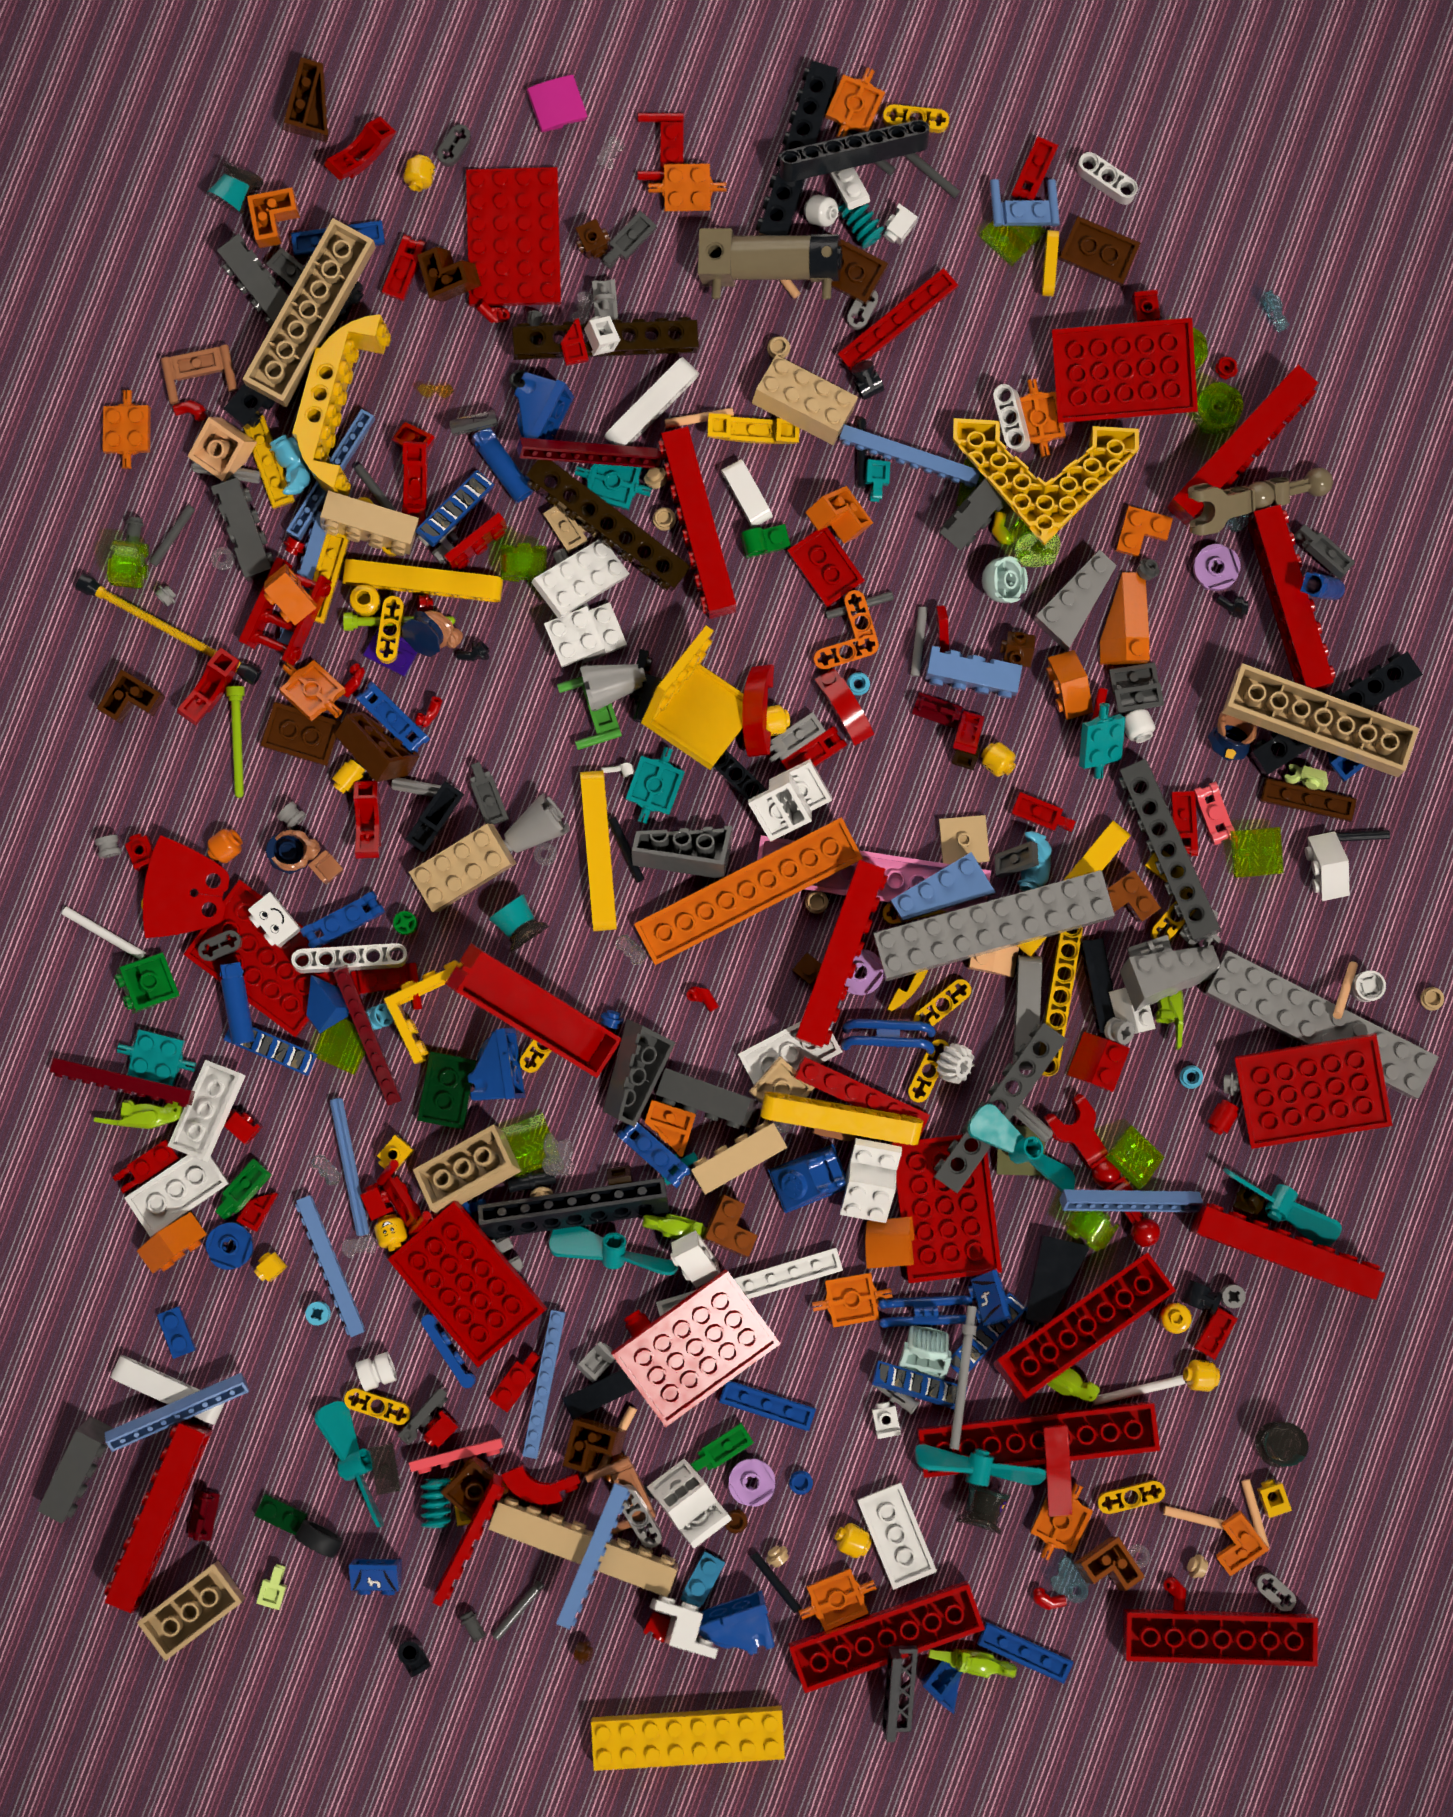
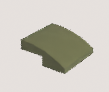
[996,1124,1045,1176]

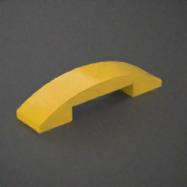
[707,413,800,444]
[887,970,928,1012]

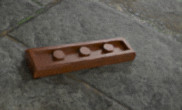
[1260,778,1357,822]

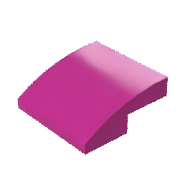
[527,75,588,132]

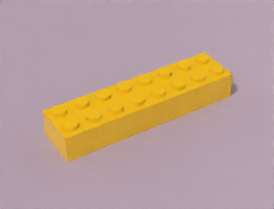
[591,1706,785,1771]

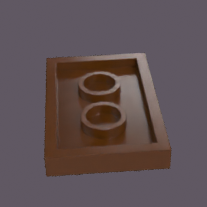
[1059,216,1141,287]
[827,232,888,305]
[260,702,342,767]

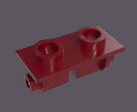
[912,692,963,729]
[188,1490,220,1541]

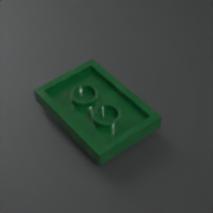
[417,1052,477,1129]

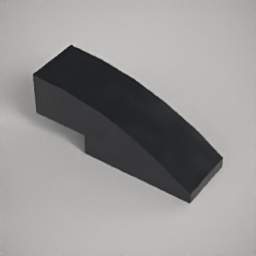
[405,781,464,854]
[562,1369,636,1420]

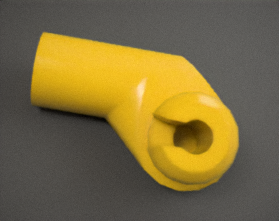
[992,512,1014,545]

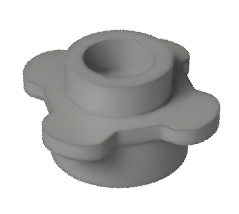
[1224,1072,1240,1096]

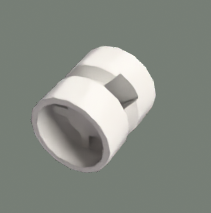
[1350,971,1386,1002]
[356,1351,397,1391]

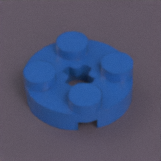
[206,1222,254,1270]

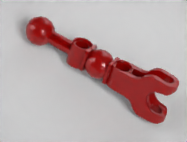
[1043,1093,1160,1247]

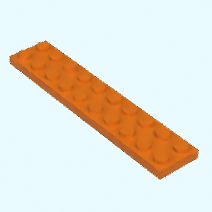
[634,817,863,965]

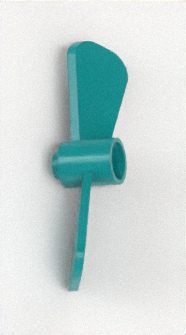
[967,1104,1075,1192]
[1223,1167,1342,1247]
[549,1226,678,1275]
[314,1401,384,1528]
[915,1444,1046,1486]

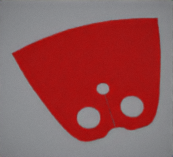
[143,835,229,938]

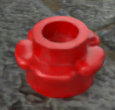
[1215,357,1238,379]
[283,536,305,556]
[417,593,433,612]

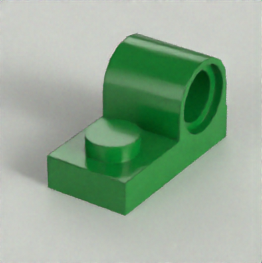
[740,524,791,559]

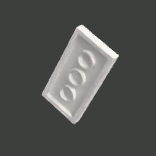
[531,538,630,619]
[738,1021,842,1085]
[168,1060,245,1163]
[125,1155,230,1237]
[857,1482,937,1590]

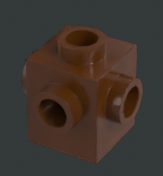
[575,219,610,259]
[1000,631,1036,668]

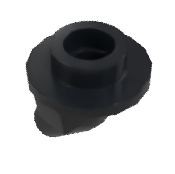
[1216,595,1248,619]
[457,641,490,661]

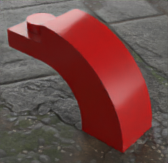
[324,116,396,181]
[177,647,240,726]
[814,668,875,746]
[353,781,381,859]
[501,1464,582,1505]

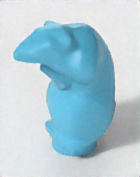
[269,435,311,495]
[1017,831,1052,891]

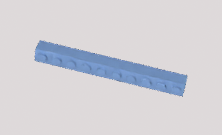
[286,409,375,540]
[840,424,981,488]
[277,511,326,645]
[1059,1189,1203,1212]
[295,1195,366,1337]
[522,1310,566,1459]
[105,1373,249,1452]
[556,1482,630,1630]

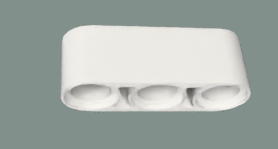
[1077,152,1138,205]
[993,384,1030,452]
[721,459,773,528]

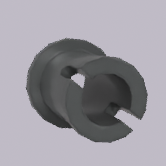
[124,517,145,547]
[459,1610,487,1643]

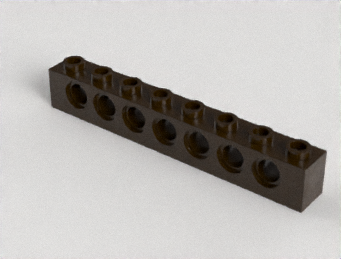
[512,317,699,360]
[524,460,691,592]

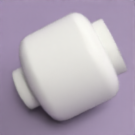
[804,195,839,227]
[1124,709,1156,743]

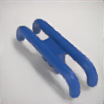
[841,1019,936,1054]
[878,1296,973,1328]

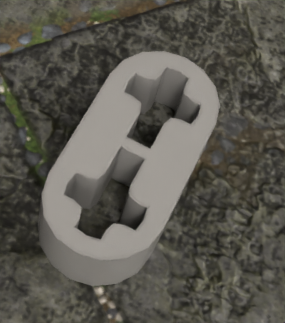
[847,291,878,331]
[1255,1572,1296,1611]

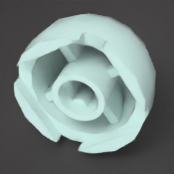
[982,556,1028,603]

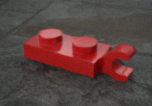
[1011,792,1076,832]
[489,1351,540,1413]

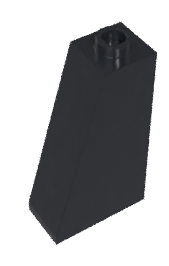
[1023,1235,1090,1327]

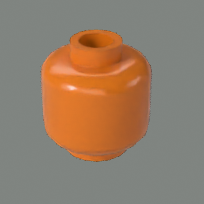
[207,829,243,863]

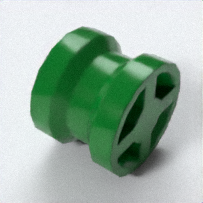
[393,911,418,935]

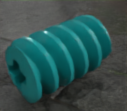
[838,203,884,249]
[421,1478,451,1528]

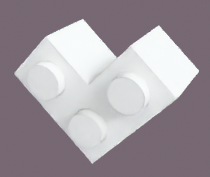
[1305,831,1350,901]

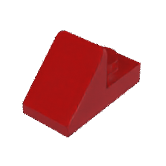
[391,422,435,453]

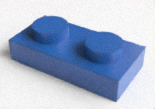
[157,1306,196,1359]

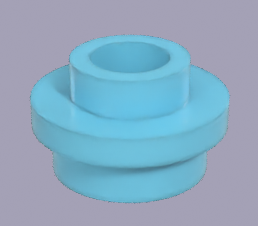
[847,672,870,696]
[1179,1065,1203,1089]

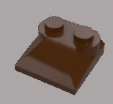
[441,1457,509,1520]

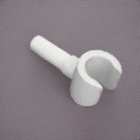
[601,763,635,778]

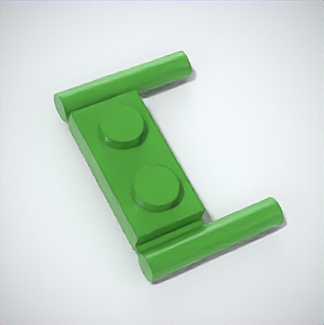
[557,676,622,750]

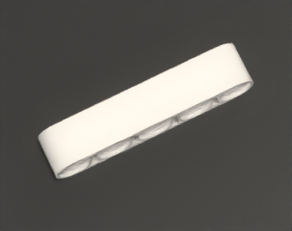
[604,357,699,446]
[291,943,408,973]
[110,1355,225,1424]

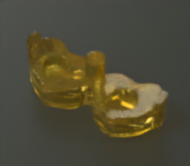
[417,384,454,399]

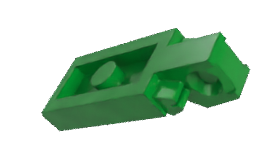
[215,1159,272,1220]
[690,1423,754,1472]

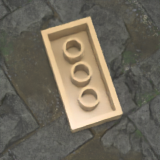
[752,355,858,446]
[320,490,419,556]
[409,824,517,912]
[691,1121,788,1194]
[413,1125,521,1215]
[137,1561,246,1661]

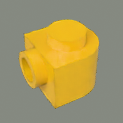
[254,1252,288,1282]

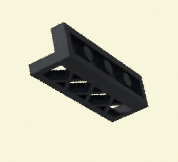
[1080,938,1115,1034]
[882,1645,918,1742]

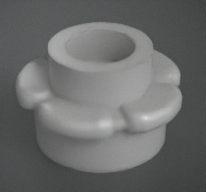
[155,586,176,607]

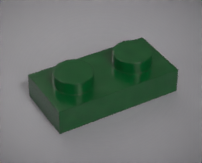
[254,1494,308,1535]

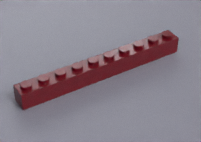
[517,438,661,468]
[333,964,402,1106]
[50,1058,195,1107]

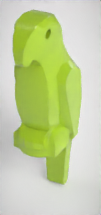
[1155,990,1184,1050]
[94,1099,183,1129]
[642,1214,706,1239]
[1047,1368,1100,1402]
[927,1649,1017,1678]

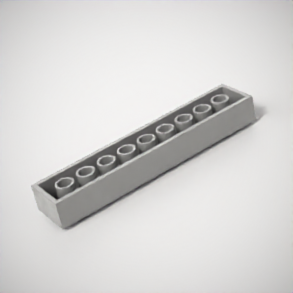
[873,870,1115,981]
[1203,951,1439,1099]

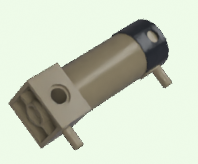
[698,228,843,300]

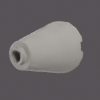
[580,664,646,711]
[503,793,570,853]

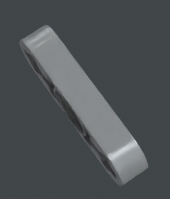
[622,1484,661,1548]

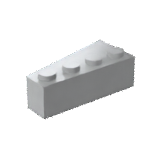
[1033,550,1117,652]
[1120,945,1221,1012]

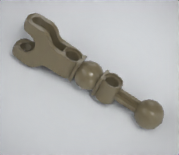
[1188,468,1333,536]

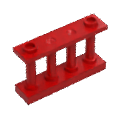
[239,557,332,666]

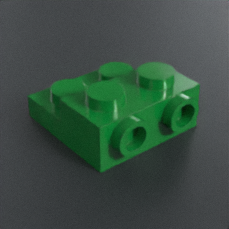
[114,952,180,1014]

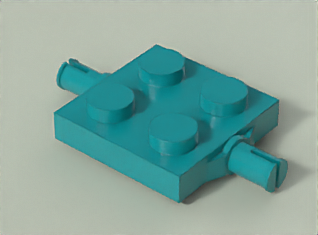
[574,464,652,511]
[1079,703,1126,779]
[626,747,685,824]
[117,1029,197,1086]

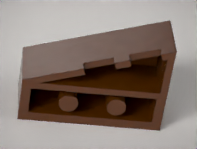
[283,57,328,143]
[334,711,420,782]

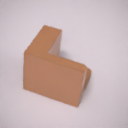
[308,850,344,885]

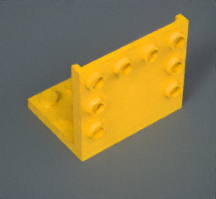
[641,626,744,770]
[384,960,462,1064]

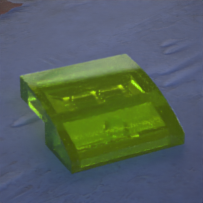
[979,221,1046,266]
[1231,827,1284,878]
[501,1113,560,1177]

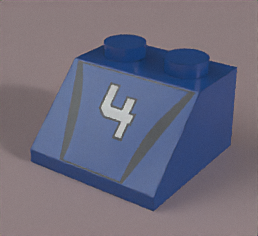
[968,1269,1013,1327]
[349,1559,402,1595]

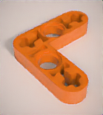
[813,590,879,669]

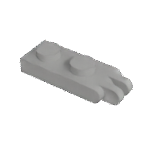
[769,712,826,763]

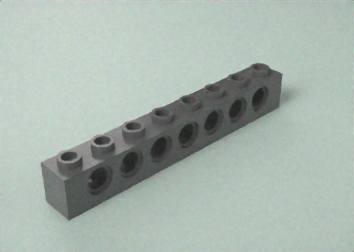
[1119,759,1221,942]
[933,1023,1067,1194]

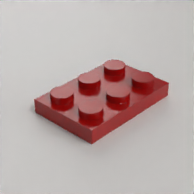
[444,512,507,571]
[787,527,865,608]

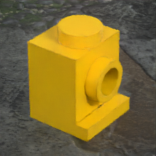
[377,1135,415,1171]
[1257,1479,1292,1518]

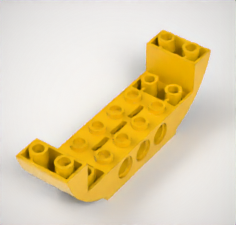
[292,314,391,496]

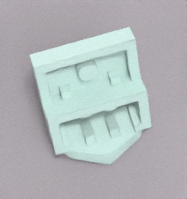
[898,1326,951,1380]

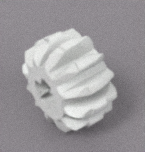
[936,1043,975,1084]

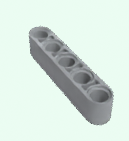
[1013,955,1042,1070]

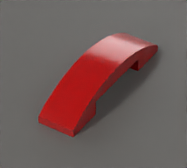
[402,441,428,527]
[742,664,774,757]

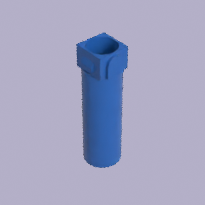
[471,428,534,504]
[1300,572,1345,601]
[220,962,255,1045]

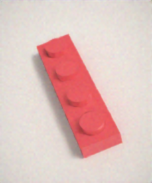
[409,1437,505,1475]

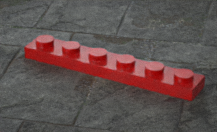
[837,268,958,373]
[794,1056,930,1136]
[432,1474,505,1607]

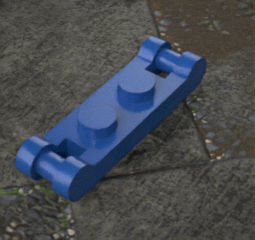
[355,681,430,753]
[300,891,385,948]
[616,1122,692,1188]
[421,1313,476,1388]

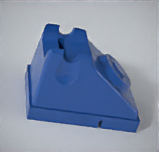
[514,372,574,440]
[467,1028,526,1101]
[768,1144,846,1213]
[698,1590,775,1655]

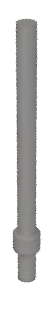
[950,1306,977,1450]

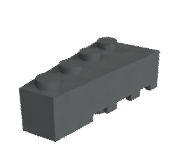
[217,233,288,328]
[632,826,733,879]
[603,1019,676,1127]
[656,1068,761,1129]
[37,1416,114,1524]

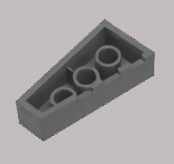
[211,478,275,582]

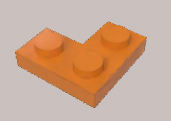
[1115,506,1173,557]
[1216,1510,1269,1576]

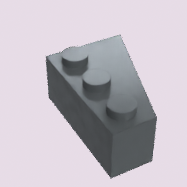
[940,477,1007,551]

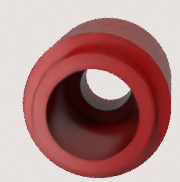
[1207,1099,1239,1136]
[623,1309,651,1337]

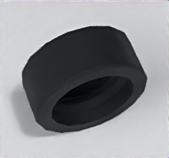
[295,1520,343,1558]

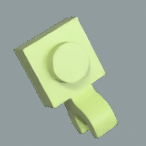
[1284,764,1328,791]
[256,1564,287,1610]

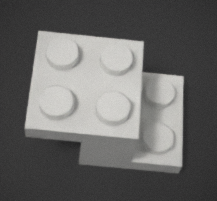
[544,602,627,667]
[748,759,832,842]
[840,1138,902,1223]
[647,1458,732,1548]
[650,1595,718,1659]

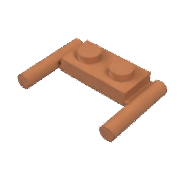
[161,345,238,404]
[585,1456,657,1535]

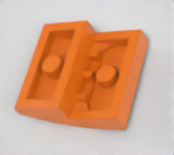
[865,1217,915,1269]

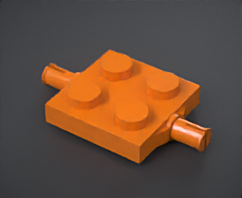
[825,68,885,138]
[648,164,726,211]
[1014,379,1066,458]
[103,390,151,469]
[279,660,346,722]
[812,1272,892,1328]
[1030,1483,1093,1560]
[799,1568,877,1632]

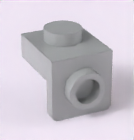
[576,1341,615,1383]

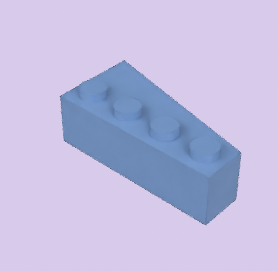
[925,646,1022,699]
[889,852,995,922]

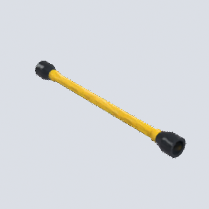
[75,573,262,686]

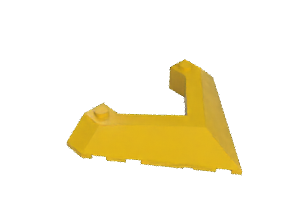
[953,418,1139,545]

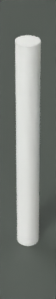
[62,906,147,960]
[1092,1375,1186,1406]

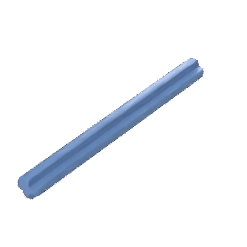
[330,1098,369,1236]

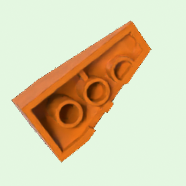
[1099,572,1150,665]

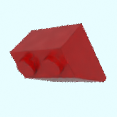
[1067,1032,1130,1092]

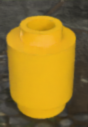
[332,759,365,794]

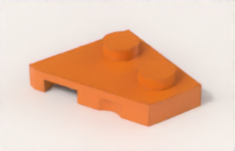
[645,1099,697,1157]

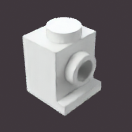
[883,204,918,245]
[584,316,620,356]
[871,1402,901,1439]

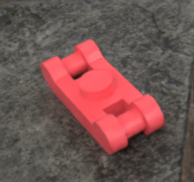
[1193,781,1236,846]

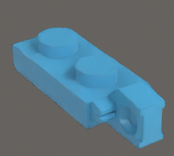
[680,1551,726,1609]

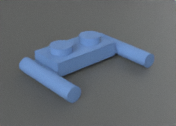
[990,179,1060,227]

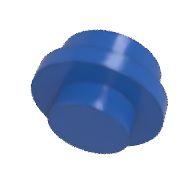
[601,1010,624,1029]
[789,1470,813,1495]

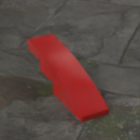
[1043,1424,1072,1517]

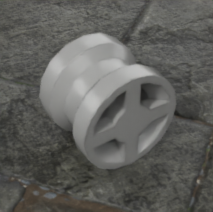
[277,801,306,830]
[94,835,122,859]
[1104,1017,1135,1044]
[1220,1284,1246,1308]

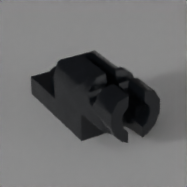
[629,649,662,723]

